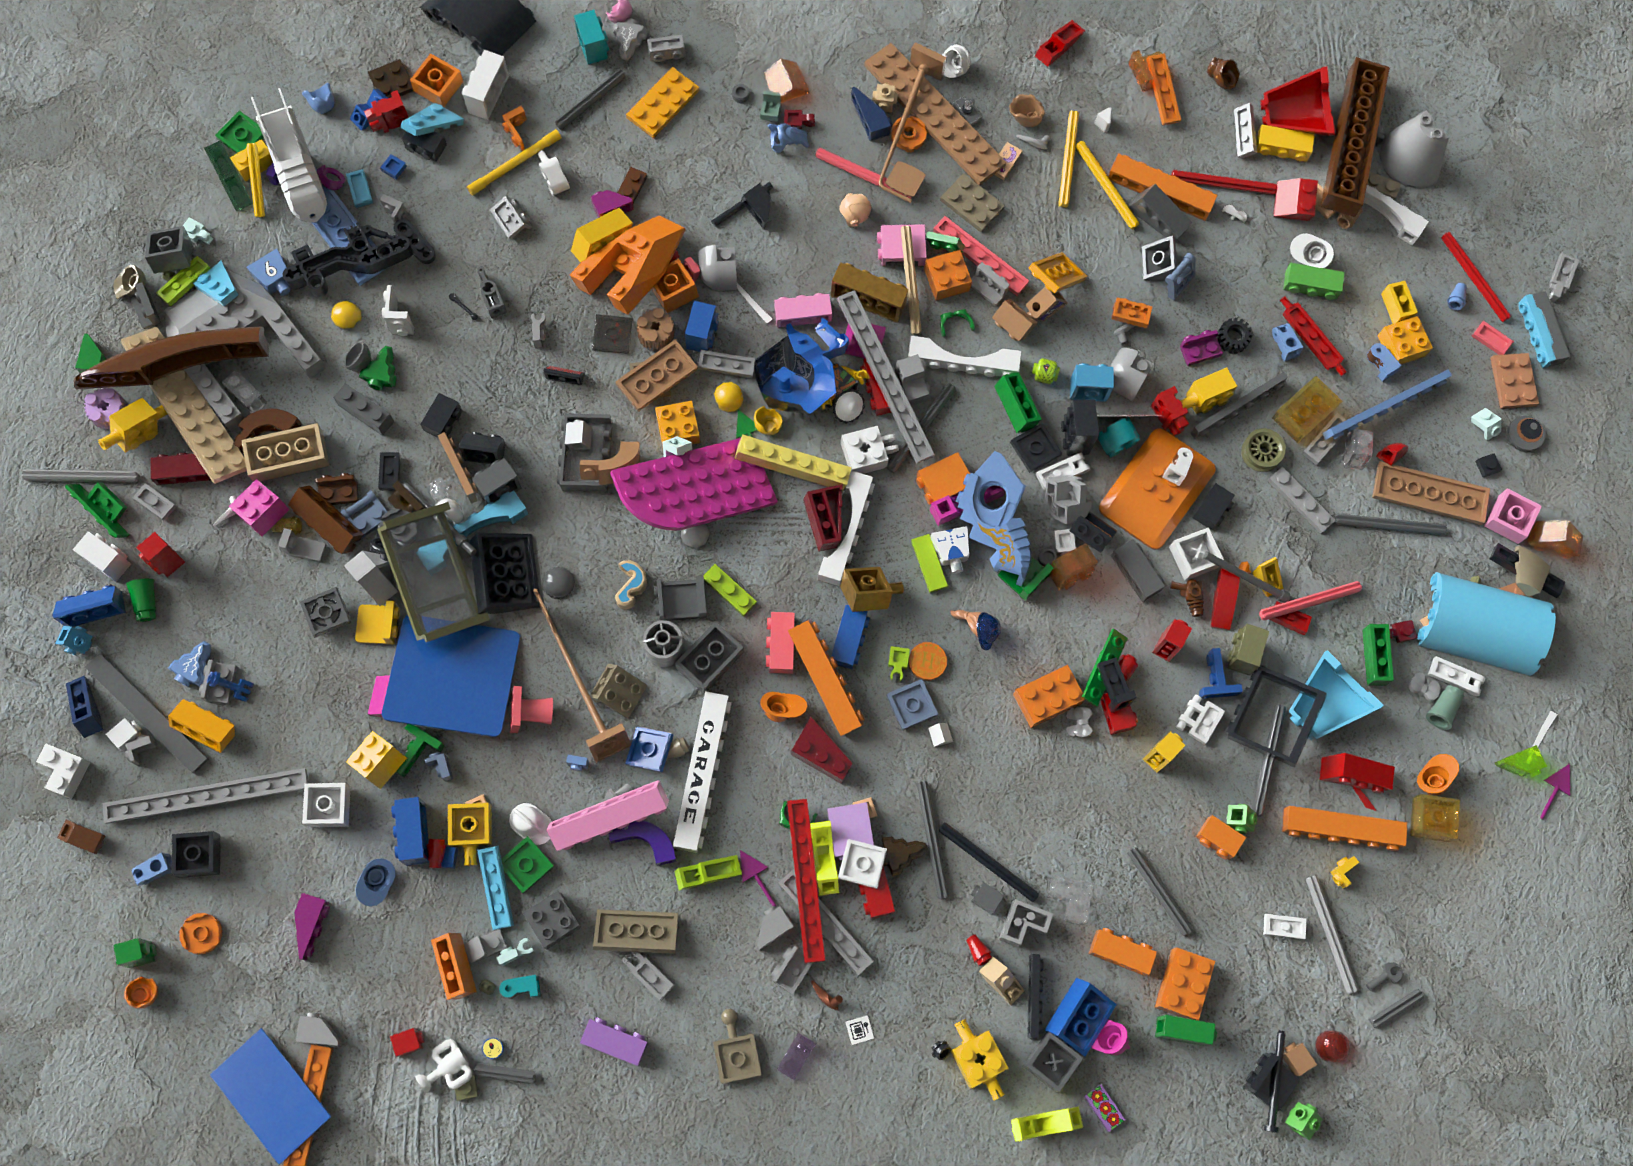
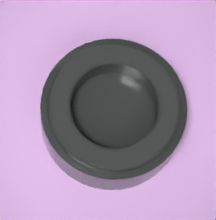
[732,84,750,103]
[1038,548,1058,567]

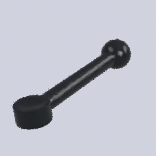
[449,293,478,320]

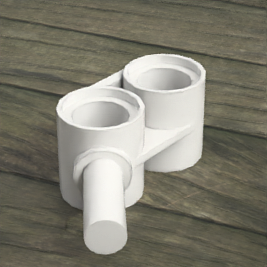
[538,151,570,196]

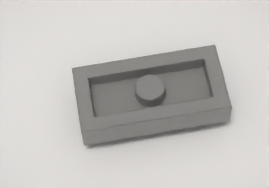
[133,483,177,521]

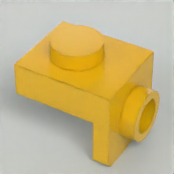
[1330,856,1359,888]

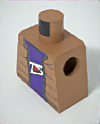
[1026,287,1068,321]

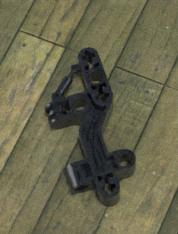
[282,222,413,297]

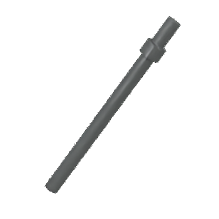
[403,482,477,556]
[1203,552,1296,603]

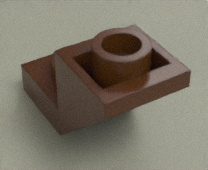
[57,819,106,854]

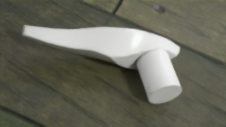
[213,495,237,526]

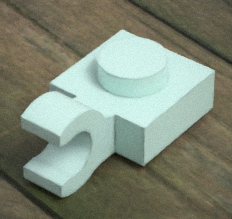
[183,217,213,244]
[497,938,534,966]

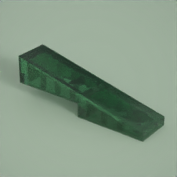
[204,140,253,211]

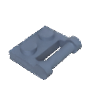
[1165,253,1196,300]
[340,490,387,539]

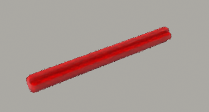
[1171,170,1277,194]
[1441,232,1511,322]

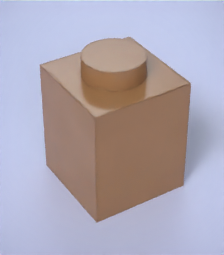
[1283,1042,1317,1076]

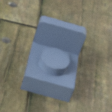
[425,752,453,781]

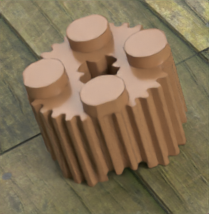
[637,308,675,351]

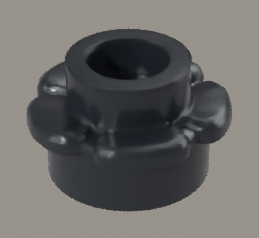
[932,1041,951,1060]

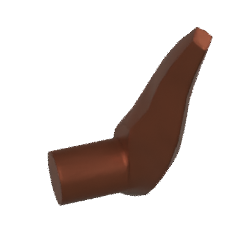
[811,980,843,1010]

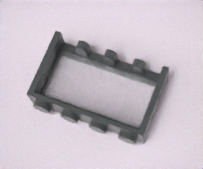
[557,413,613,493]

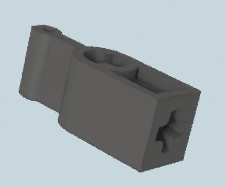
[477,266,507,318]

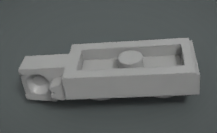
[1549,253,1579,302]

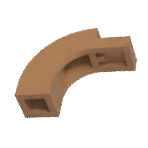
[580,442,640,485]

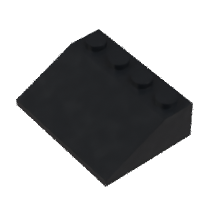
[469,533,541,614]

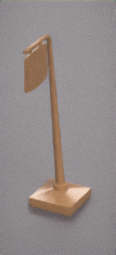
[879,42,947,203]
[534,589,631,763]

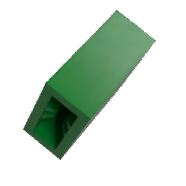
[1155,1015,1217,1046]

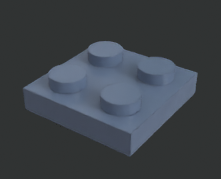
[886,679,938,731]

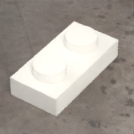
[1263,914,1306,940]

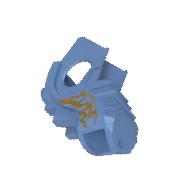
[956,451,1032,587]

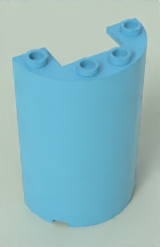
[1417,572,1556,676]

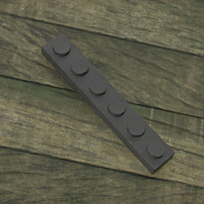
[1190,372,1288,439]

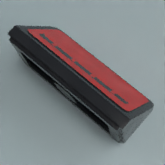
[543,366,584,385]

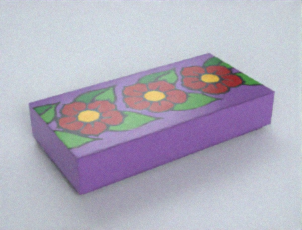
[1084,1084,1125,1132]

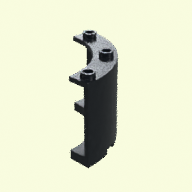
[420,0,536,56]

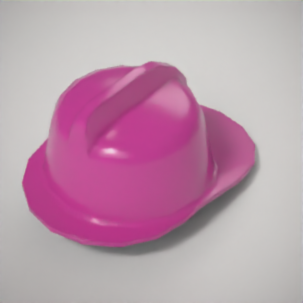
[1091,1020,1130,1055]

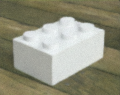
[462,50,509,120]

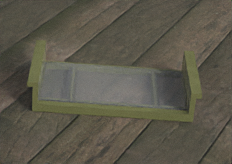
[377,502,490,642]

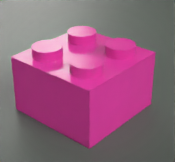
[229,479,290,536]

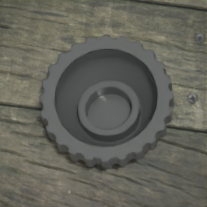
[542,566,575,599]

